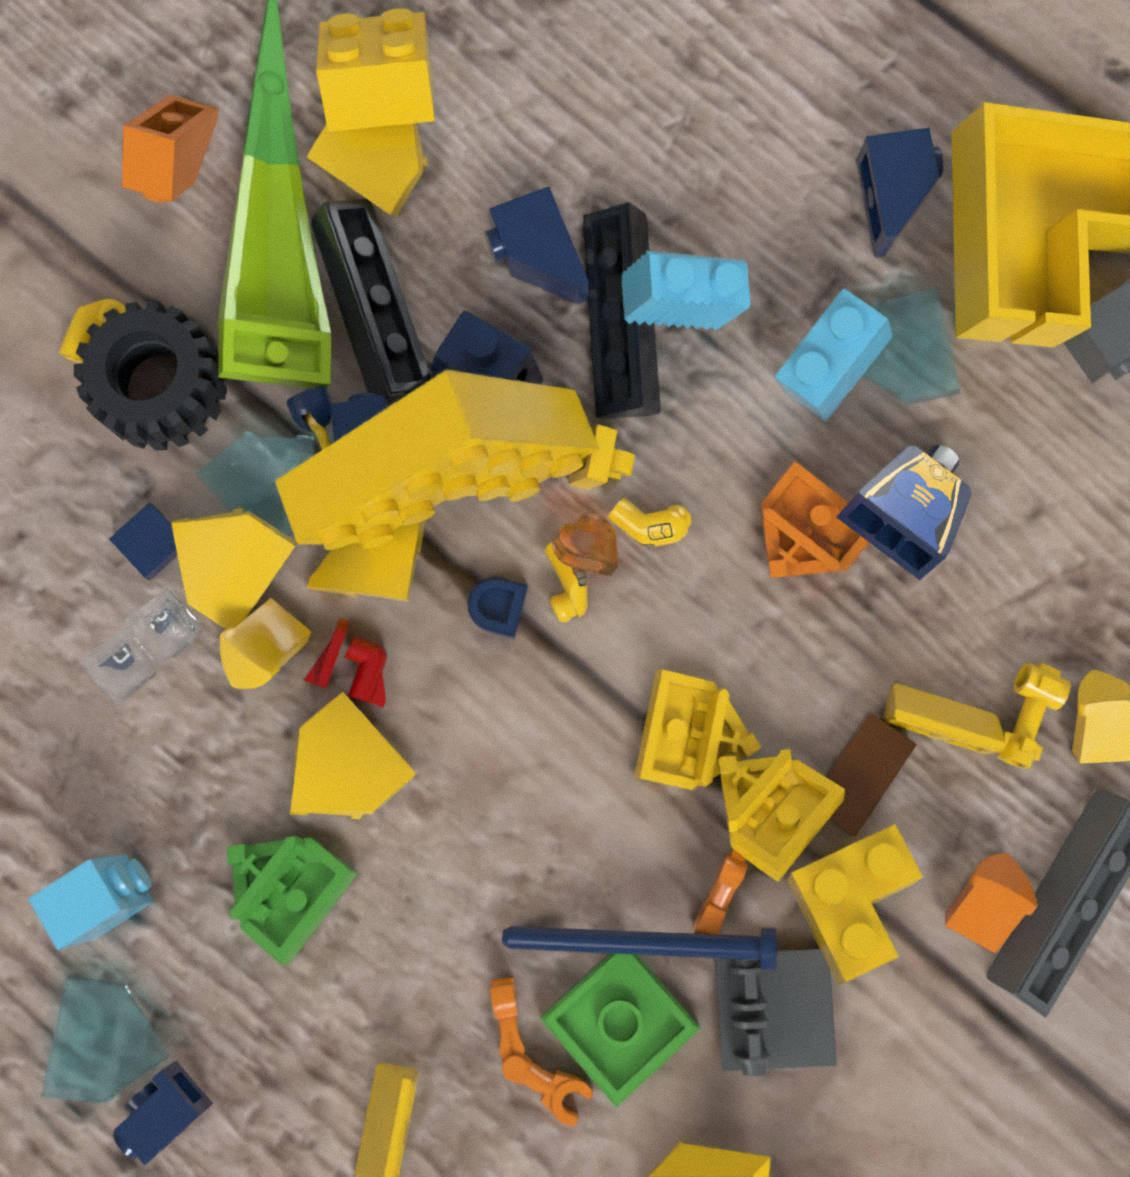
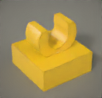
[568,424,635,490]

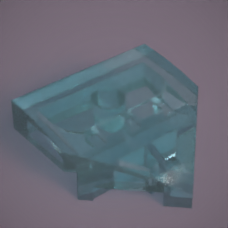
[862,287,960,405]
[197,432,315,537]
[41,976,170,1103]

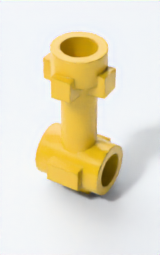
[997,662,1071,770]

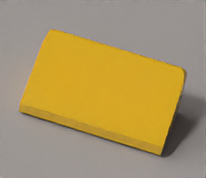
[881,683,1006,754]
[355,1062,419,1177]

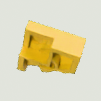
[307,520,426,602]

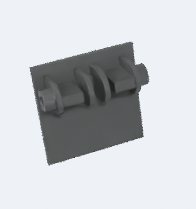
[716,948,837,1076]

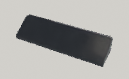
[311,199,432,405]
[583,202,661,419]

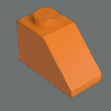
[122,94,219,202]

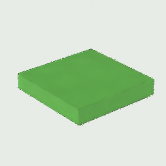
[540,953,701,1107]

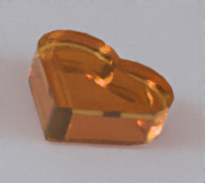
[552,513,619,577]

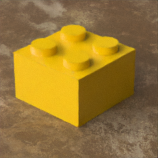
[316,8,435,132]

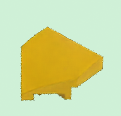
[306,123,428,217]
[172,508,296,629]
[634,669,762,790]
[289,692,416,820]
[718,749,845,882]

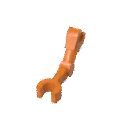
[693,847,748,934]
[490,976,594,1126]

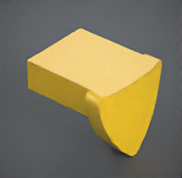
[220,598,312,689]
[1072,670,1130,764]

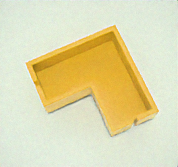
[951,102,1130,348]
[275,370,599,550]

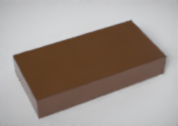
[825,712,917,837]

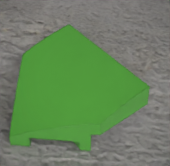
[227,836,359,965]

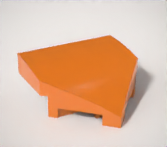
[760,461,869,579]

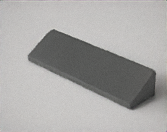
[986,790,1130,1018]

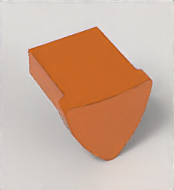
[945,853,1038,953]

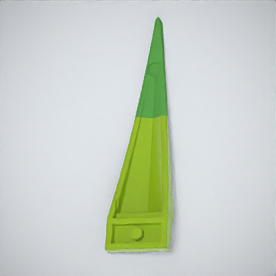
[216,0,331,389]

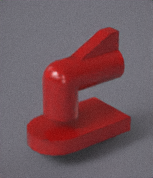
[303,617,387,708]

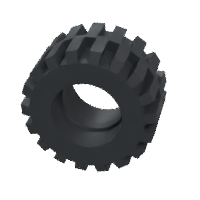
[74,301,227,451]

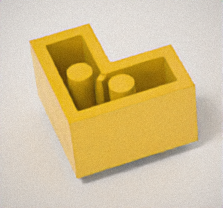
[787,824,923,986]

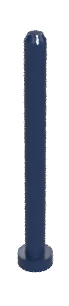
[502,926,777,970]

